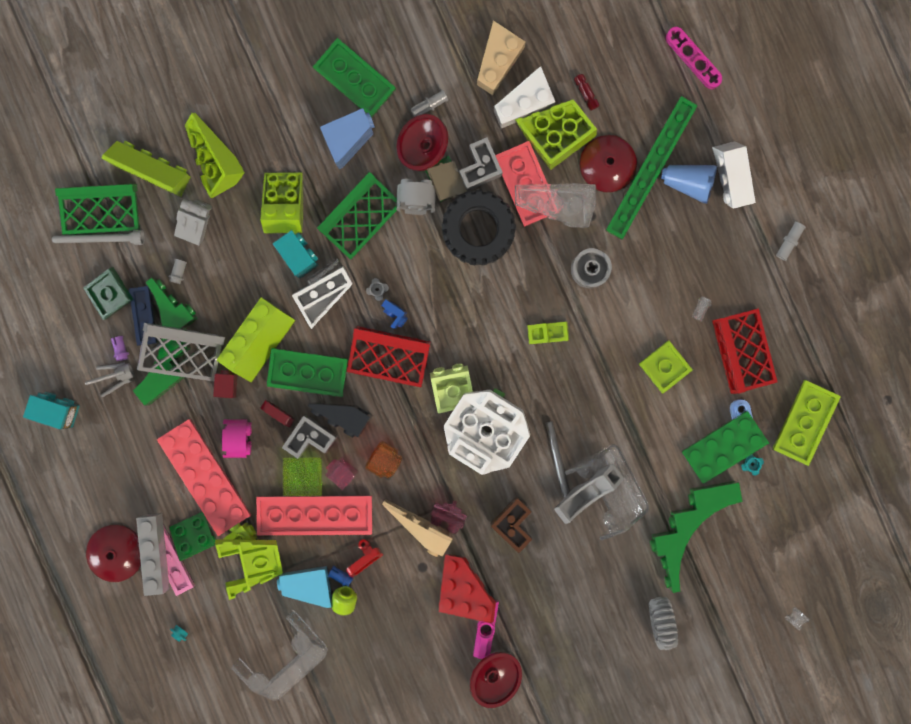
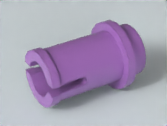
[111,336,129,361]

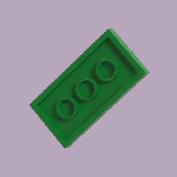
[313,38,396,118]
[267,348,348,397]
[682,410,769,484]

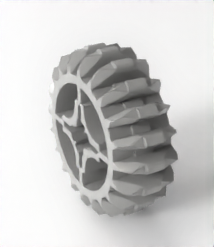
[649,597,678,650]

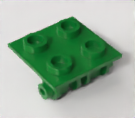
[169,512,217,561]

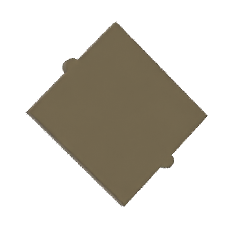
[427,161,467,201]

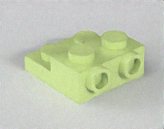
[430,364,473,413]

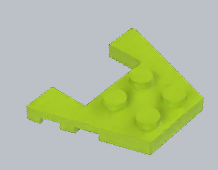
[215,539,283,600]

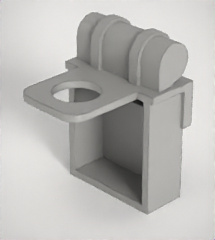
[174,199,212,246]

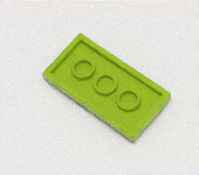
[772,380,841,466]

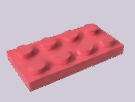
[495,141,559,227]

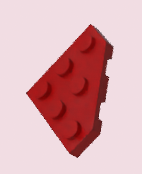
[438,554,496,623]

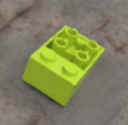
[260,172,303,233]

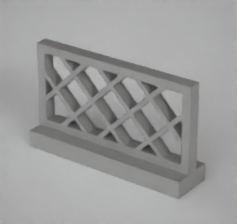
[137,323,225,381]

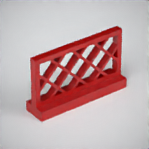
[712,308,778,394]
[347,326,431,387]

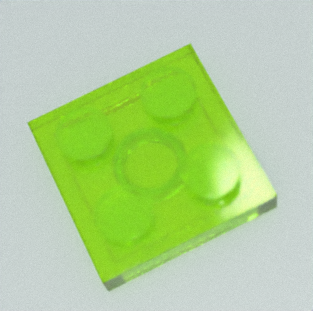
[283,457,322,496]

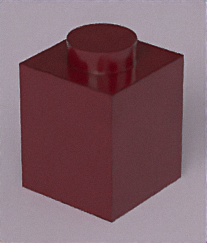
[213,370,238,398]

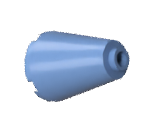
[661,165,717,204]

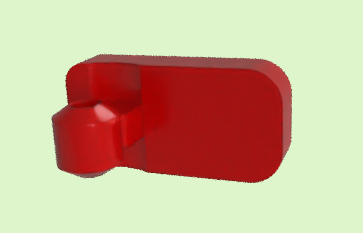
[346,539,383,577]

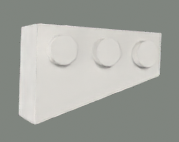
[494,66,555,129]
[712,141,756,209]

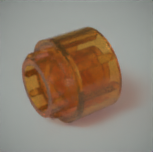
[365,440,402,478]

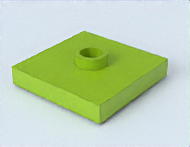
[639,340,693,394]

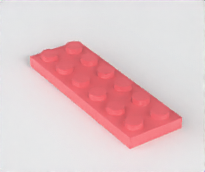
[157,419,251,536]
[256,495,372,536]

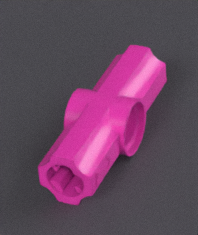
[473,600,499,659]

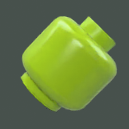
[331,586,357,615]

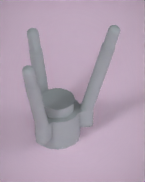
[85,362,134,397]

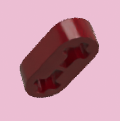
[260,400,295,428]

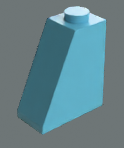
[277,566,332,608]

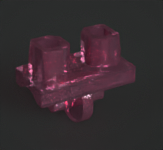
[431,500,467,534]

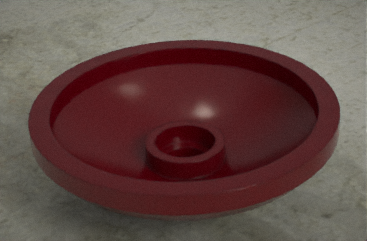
[397,114,448,171]
[580,135,637,193]
[86,524,141,582]
[470,652,522,708]

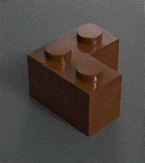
[490,496,532,553]

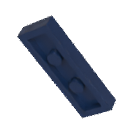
[129,286,158,346]

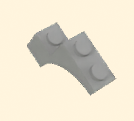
[554,464,624,524]

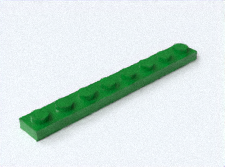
[605,96,698,240]

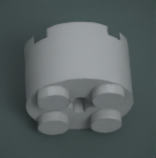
[396,179,436,215]
[571,248,612,289]

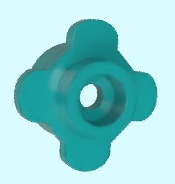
[741,454,764,475]
[170,625,188,642]

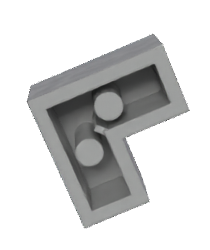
[459,137,503,192]
[282,415,338,459]

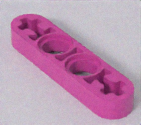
[666,27,722,89]

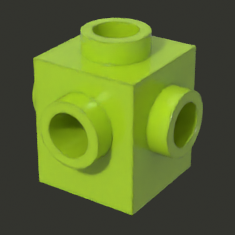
[223,522,257,540]

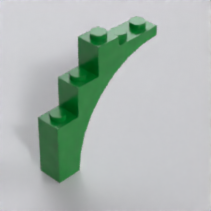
[133,278,197,406]
[650,481,743,593]

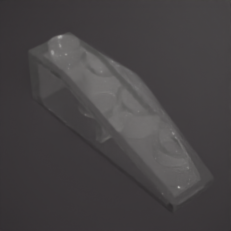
[515,183,596,228]

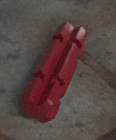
[574,74,599,111]

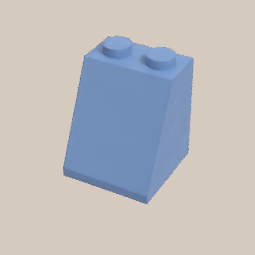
[320,108,375,169]

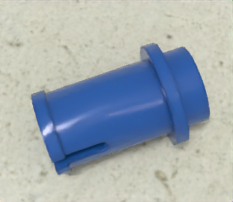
[328,566,354,587]

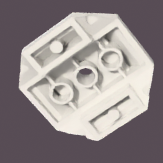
[444,390,530,475]

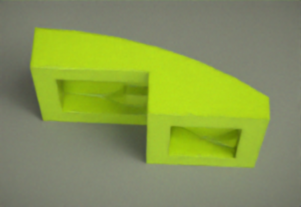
[527,322,569,344]

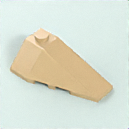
[382,499,453,557]

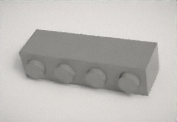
[136,513,170,596]

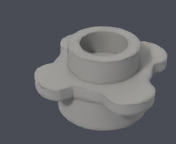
[366,278,389,301]

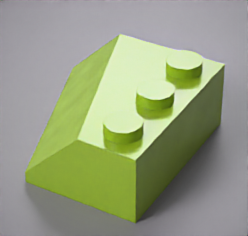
[515,99,597,170]

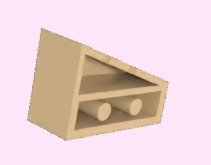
[477,20,526,95]

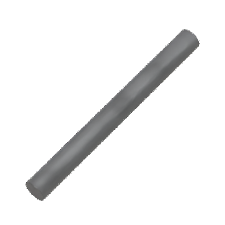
[545,421,569,497]

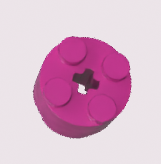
[222,419,252,458]

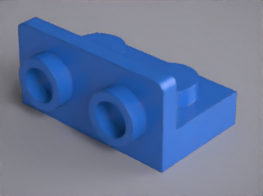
[381,299,408,329]

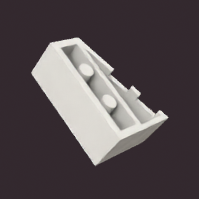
[292,266,353,329]

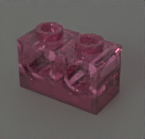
[325,457,358,490]

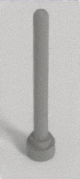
[52,230,145,245]

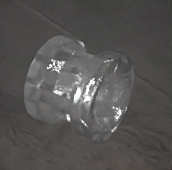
[785,607,810,631]

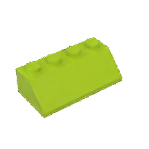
[101,140,191,197]
[216,297,296,382]

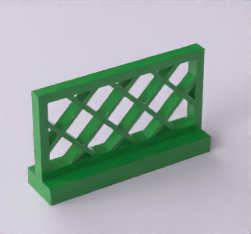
[317,172,397,260]
[55,184,140,235]

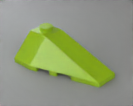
[185,113,245,198]

